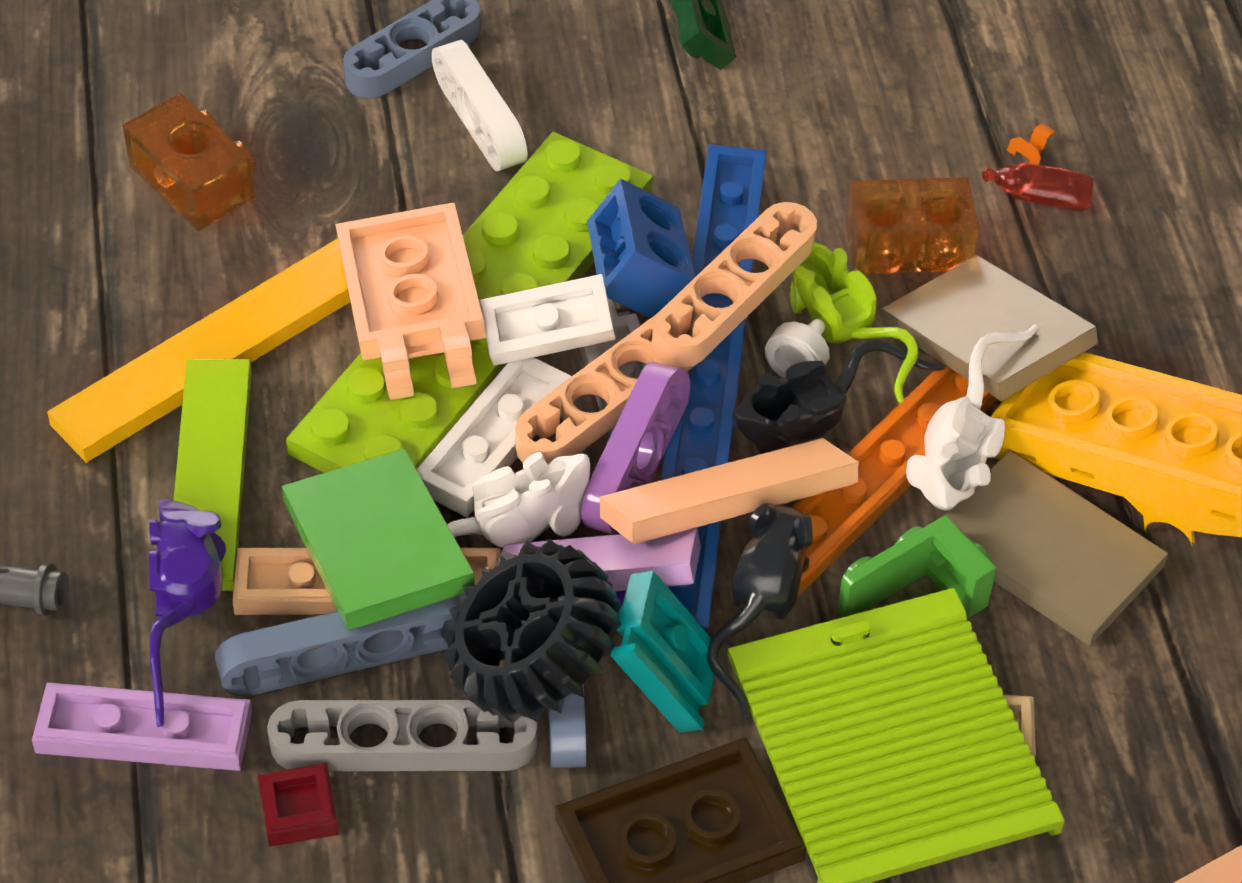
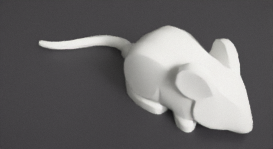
[906,325,1038,511]
[448,452,590,547]

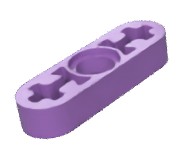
[581,361,690,535]

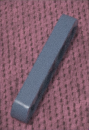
[215,593,466,696]

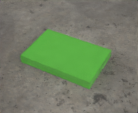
[282,449,475,631]

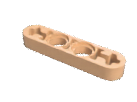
[651,202,817,368]
[515,312,694,464]

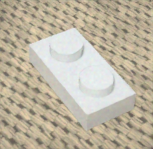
[480,274,616,366]

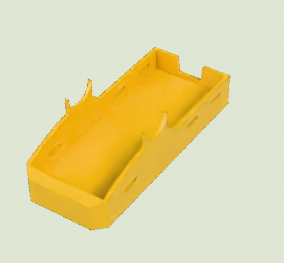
[990,352,1242,548]

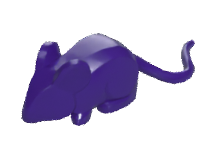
[149,499,226,727]

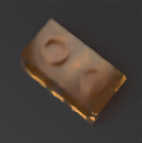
[845,177,979,274]

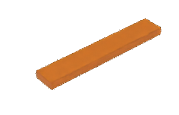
[792,363,998,597]

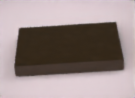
[555,737,806,883]

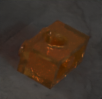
[123,93,255,231]

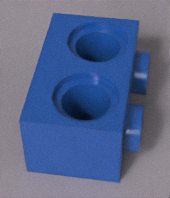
[587,179,695,318]

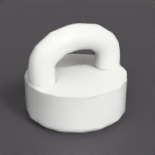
[765,319,830,378]

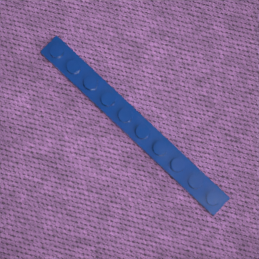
[661,144,766,634]

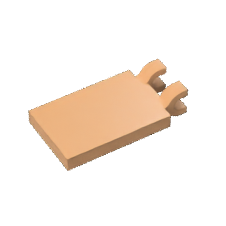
[335,203,486,400]

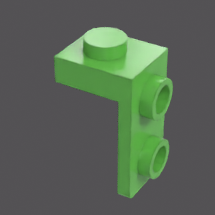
[837,515,996,618]

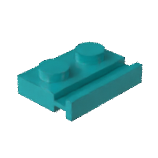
[610,570,720,733]

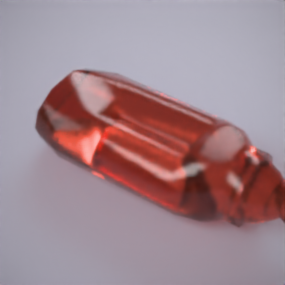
[982,163,1094,211]

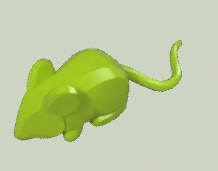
[790,242,919,404]

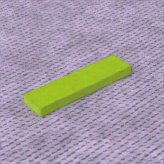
[174,359,252,591]

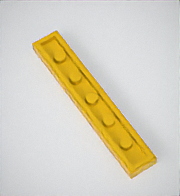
[47,238,351,463]

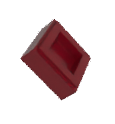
[258,763,339,847]

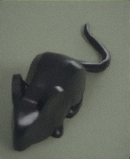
[732,340,945,454]
[707,503,813,720]

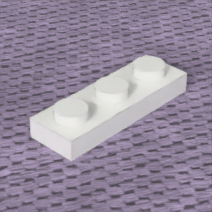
[417,357,572,517]

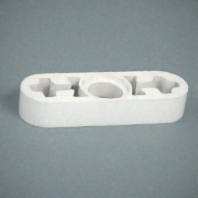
[432,40,527,171]

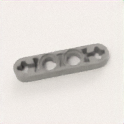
[267,700,538,771]

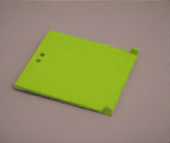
[727,588,1065,883]

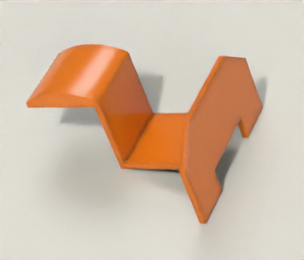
[1007,123,1057,170]

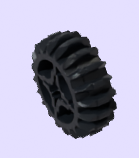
[442,539,622,723]

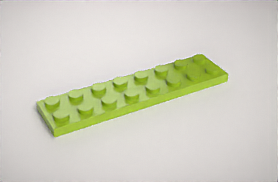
[286,132,653,473]

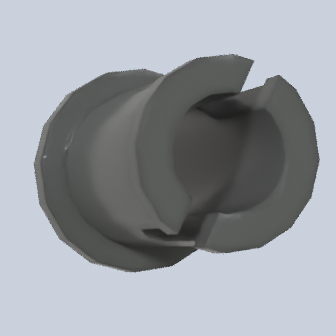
[0,563,69,616]

